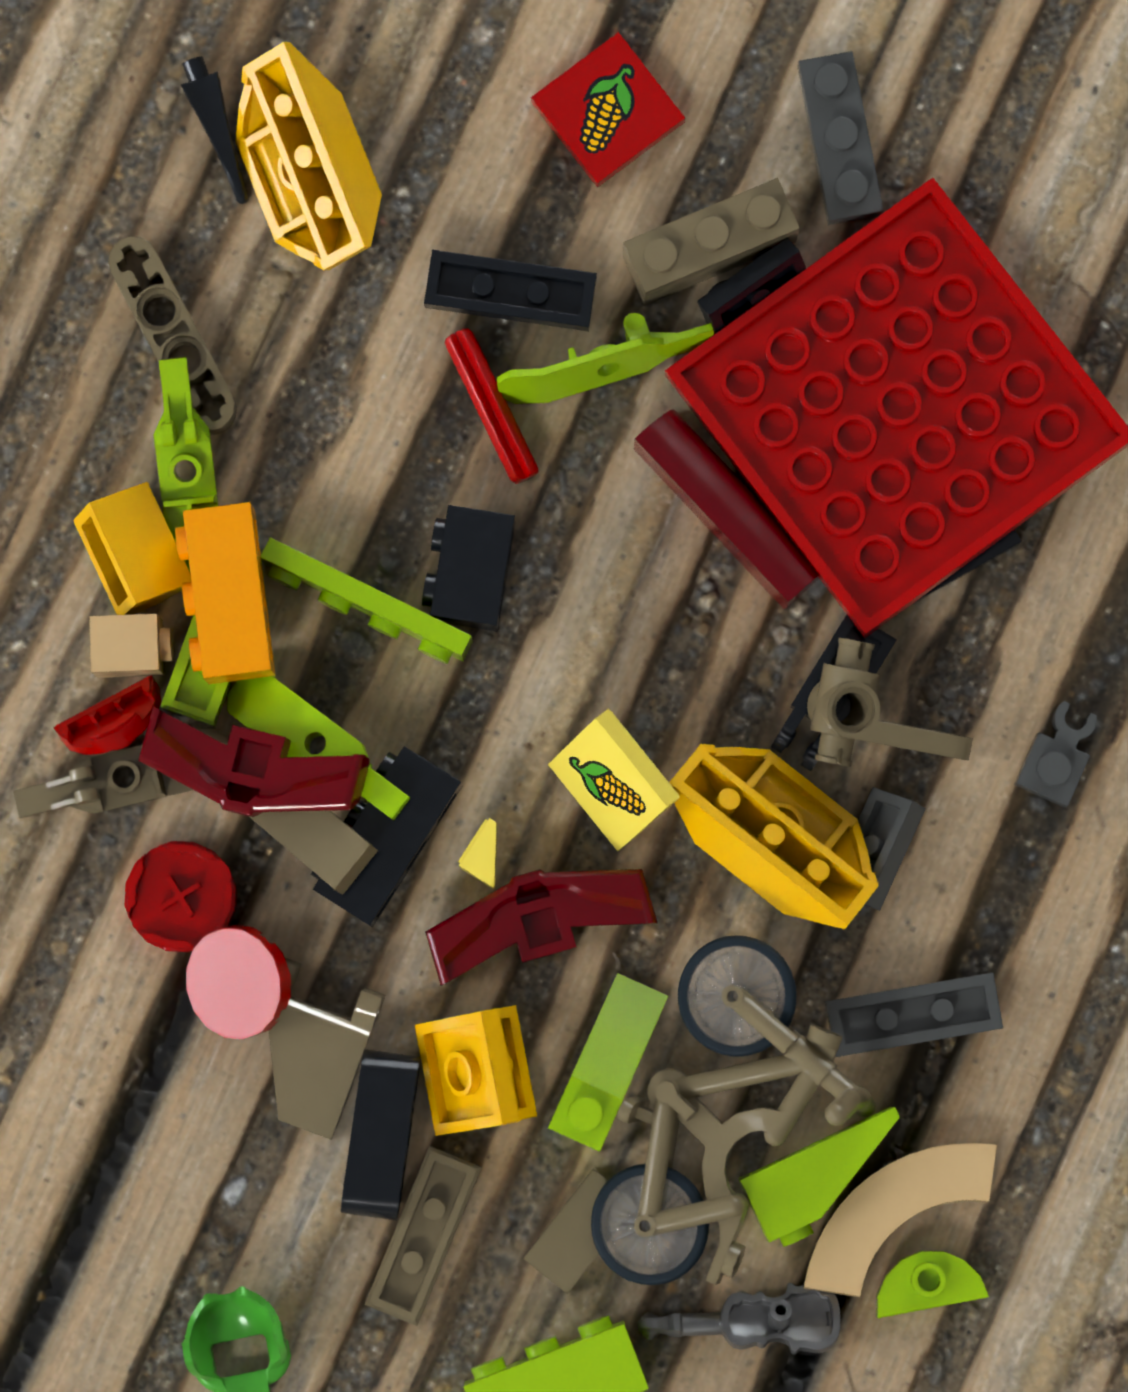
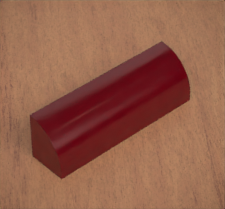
[634,409,819,610]

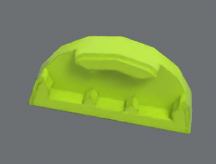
[876,1251,989,1318]

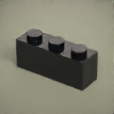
[311,746,463,928]

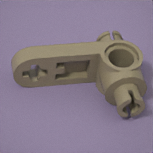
[807,637,973,767]

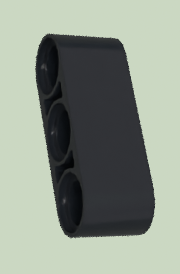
[341,1049,421,1221]

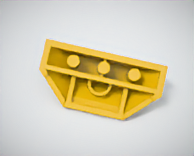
[235,42,382,270]
[669,744,879,929]

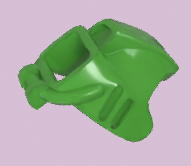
[182,1286,291,1392]

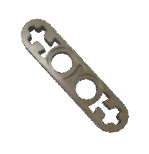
[108,236,237,435]

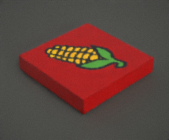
[531,32,685,188]

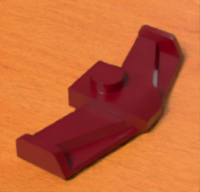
[138,707,370,817]
[425,869,658,986]

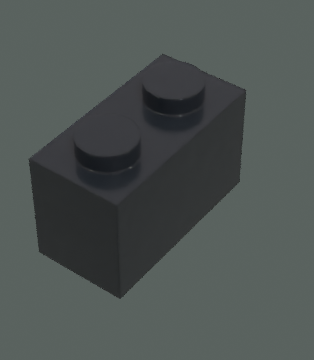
[422,505,516,632]

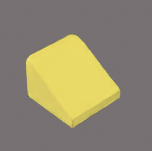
[458,818,498,890]

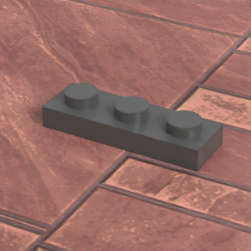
[797,51,884,225]
[825,972,1003,1057]

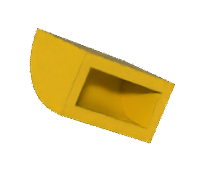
[73,482,191,615]

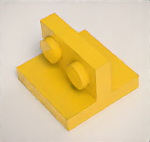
[414,1005,537,1136]

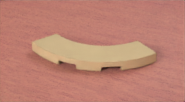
[803,1143,997,1298]

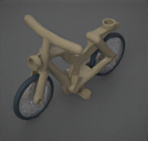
[591,935,876,1285]

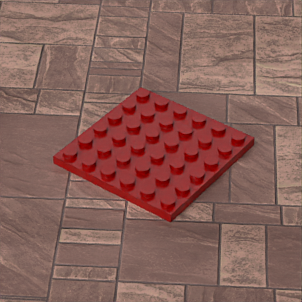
[665,177,1128,638]

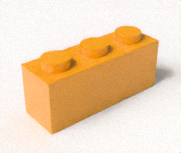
[175,502,276,684]

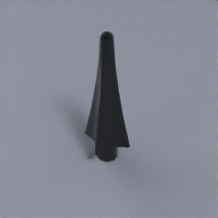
[181,56,249,204]

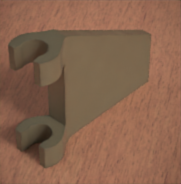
[269,958,386,1140]

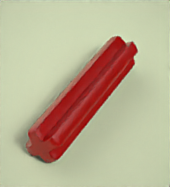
[445,328,539,484]

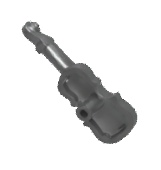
[638,1283,841,1354]

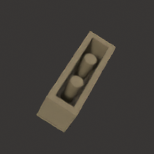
[623,178,800,306]

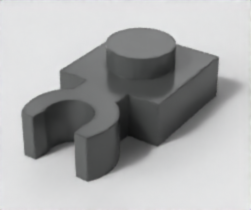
[1014,701,1097,808]

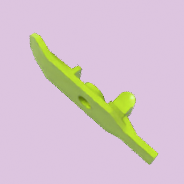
[497,313,714,404]
[153,357,219,572]
[227,676,411,820]

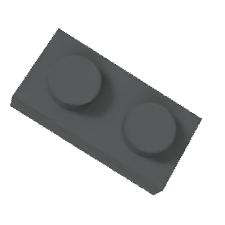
[858,787,926,911]

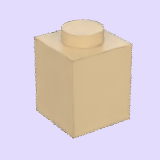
[89,614,174,678]

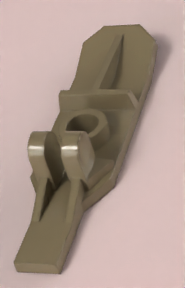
[13,727,229,818]

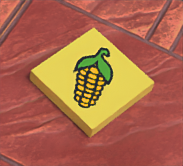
[548,709,680,851]

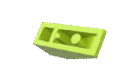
[548,973,669,1152]
[738,1106,900,1247]

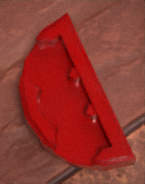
[53,675,162,755]

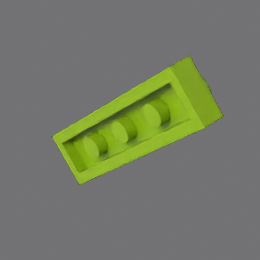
[260,537,473,664]

